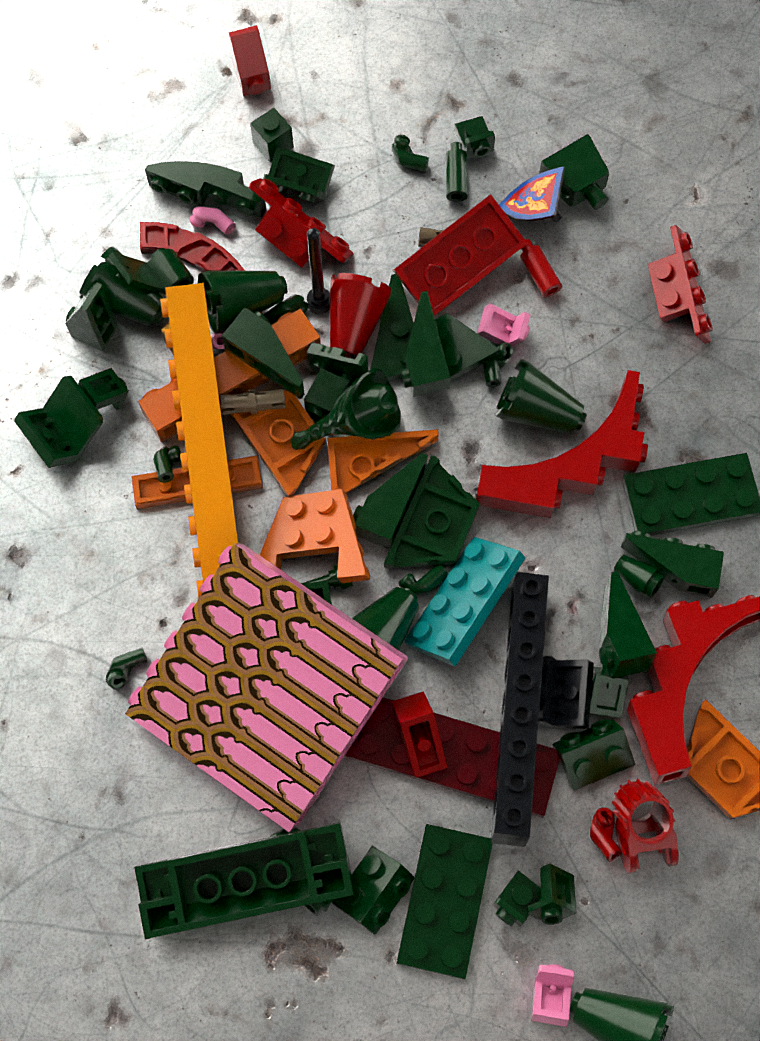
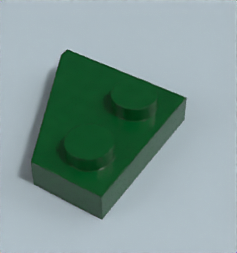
[435,313,501,382]
[306,342,368,386]

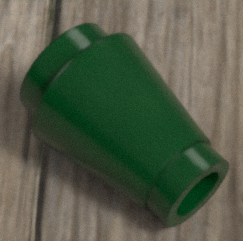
[614,554,665,598]

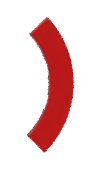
[140,222,262,314]

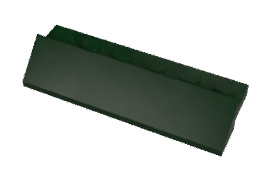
[134,822,354,939]

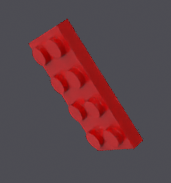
[393,194,528,316]

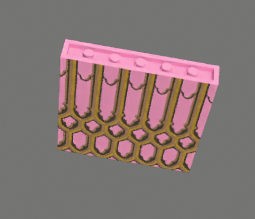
[125,544,409,833]

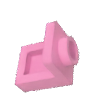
[477,303,530,347]
[531,964,574,1027]

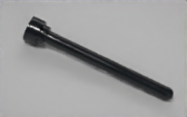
[307,228,330,315]

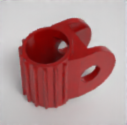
[611,779,679,874]

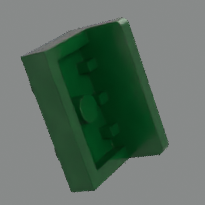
[263,146,335,203]
[552,719,636,791]
[332,845,414,935]

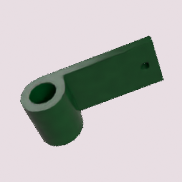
[109,248,194,295]

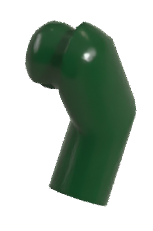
[392,135,429,172]
[263,294,308,325]
[483,343,513,388]
[153,445,181,483]
[398,564,448,595]

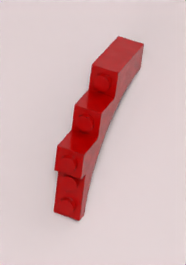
[476,370,648,518]
[627,595,760,786]

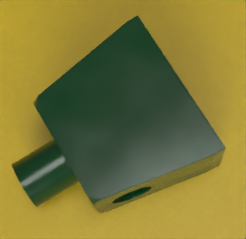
[539,134,609,210]

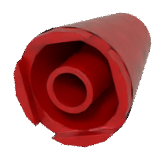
[329,273,392,359]

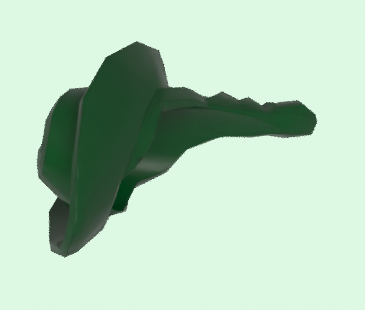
[291,368,401,450]

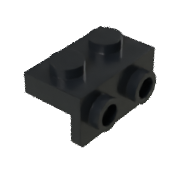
[538,656,594,729]

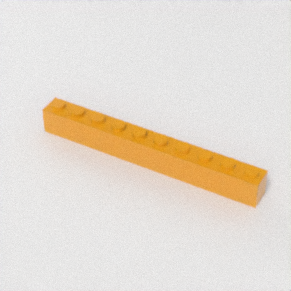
[160,283,238,598]

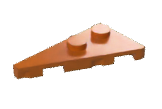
[327,429,439,494]

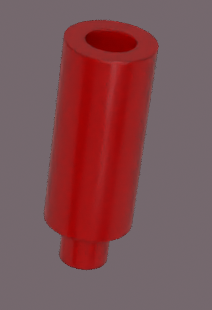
[520,239,562,298]

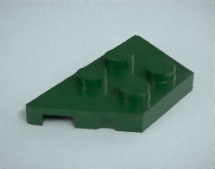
[384,455,480,569]

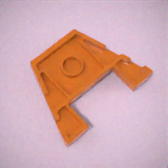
[260,489,370,583]

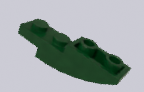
[145,161,266,218]

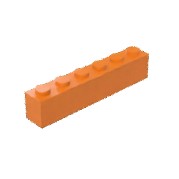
[138,309,321,443]

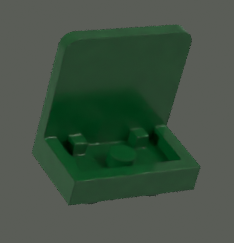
[14,376,103,468]

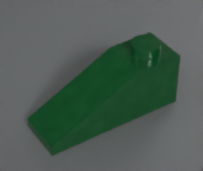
[65,282,118,352]
[401,291,450,397]
[222,308,305,399]
[353,453,428,549]
[599,571,657,679]

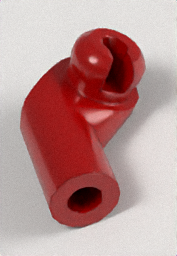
[590,807,622,862]

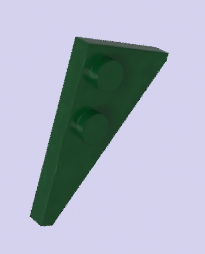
[370,274,414,382]

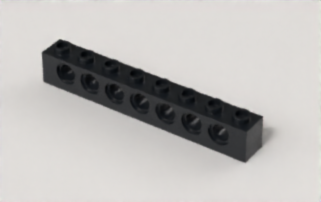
[490,572,549,847]

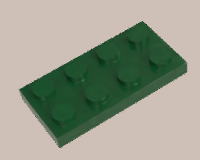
[622,453,760,536]
[396,824,493,980]

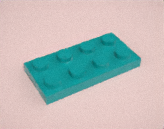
[404,537,526,667]

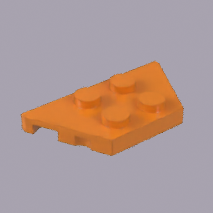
[230,390,326,497]
[687,699,760,820]

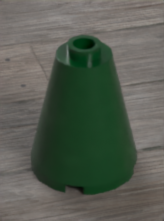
[79,246,164,327]
[198,270,288,333]
[495,359,587,434]
[352,587,419,650]
[570,988,674,1041]

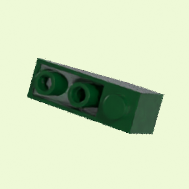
[621,531,724,598]

